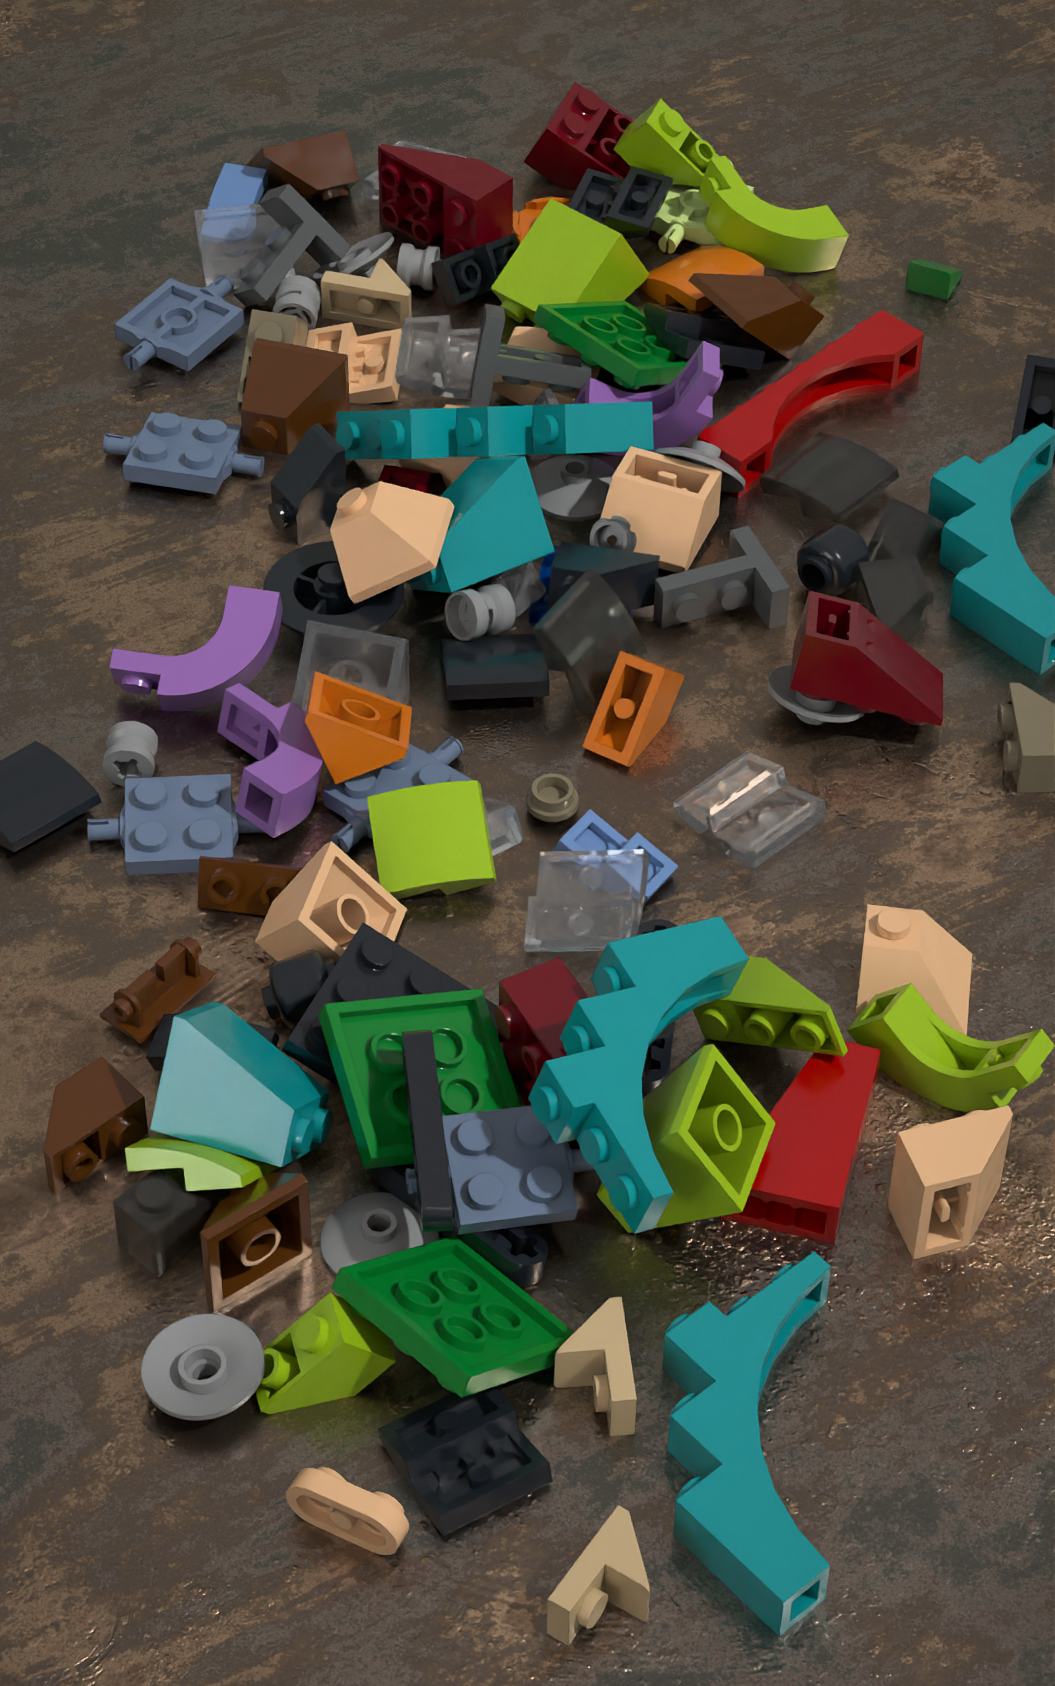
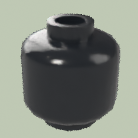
[796,524,870,597]
[261,950,337,1030]

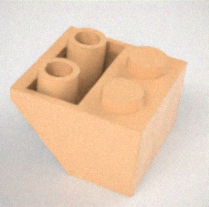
[600,446,722,573]
[887,1105,1013,1260]

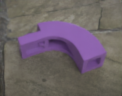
[572,341,723,456]
[109,585,283,711]
[217,683,323,838]

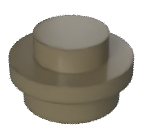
[526,773,579,822]

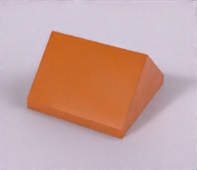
[305,671,412,784]

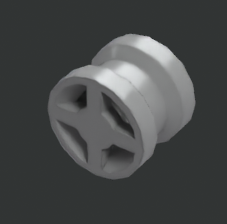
[396,243,440,292]
[102,721,159,787]

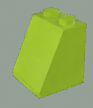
[491,198,649,328]
[597,1044,776,1233]

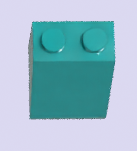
[406,456,555,593]
[150,1001,332,1167]

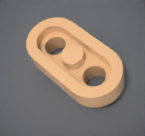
[286,1467,409,1555]

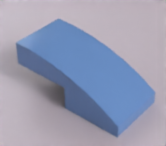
[200,163,268,249]
[553,809,678,903]

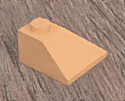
[330,481,455,604]
[255,841,407,962]
[855,904,972,1036]

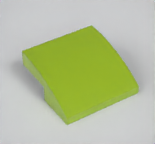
[367,780,497,900]
[125,1132,279,1191]

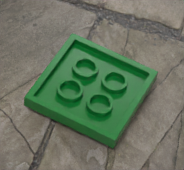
[533,301,723,390]
[318,989,521,1169]
[332,1236,574,1398]

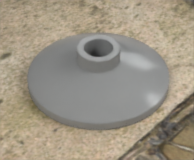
[313,232,394,283]
[655,441,746,493]
[530,455,616,521]
[767,665,865,725]
[320,1192,439,1277]
[141,1314,265,1421]

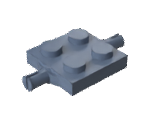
[114,274,244,371]
[103,412,265,494]
[323,736,472,854]
[87,774,264,875]
[405,1106,595,1235]

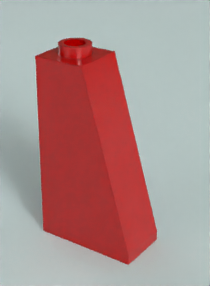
[720,1042,881,1244]

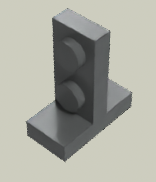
[233,184,352,307]
[468,304,591,407]
[654,526,790,629]

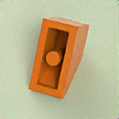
[582,651,685,767]

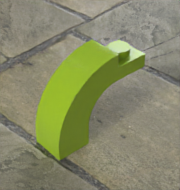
[699,156,849,273]
[847,983,1055,1113]

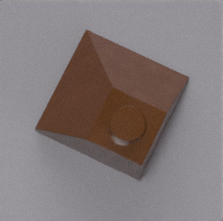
[246,129,359,202]
[688,273,824,359]
[241,338,350,455]
[200,1173,312,1313]

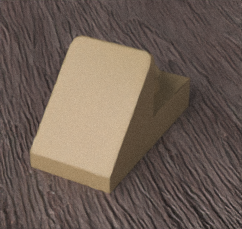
[321,258,412,333]
[554,1297,637,1436]
[546,1505,650,1646]

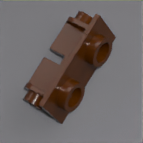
[197,856,303,916]
[99,937,216,1044]

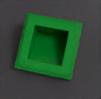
[905,259,963,300]

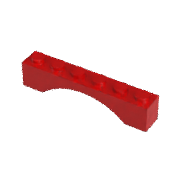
[697,309,924,498]

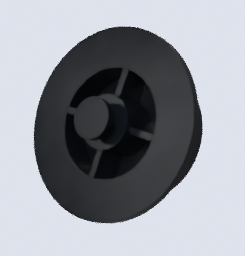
[263,541,404,655]

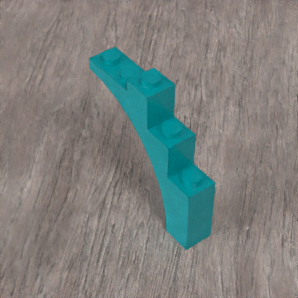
[336,401,654,460]
[928,423,1055,675]
[528,916,749,1234]
[662,1252,831,1637]

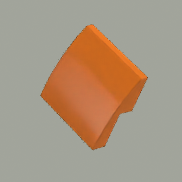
[638,244,764,311]

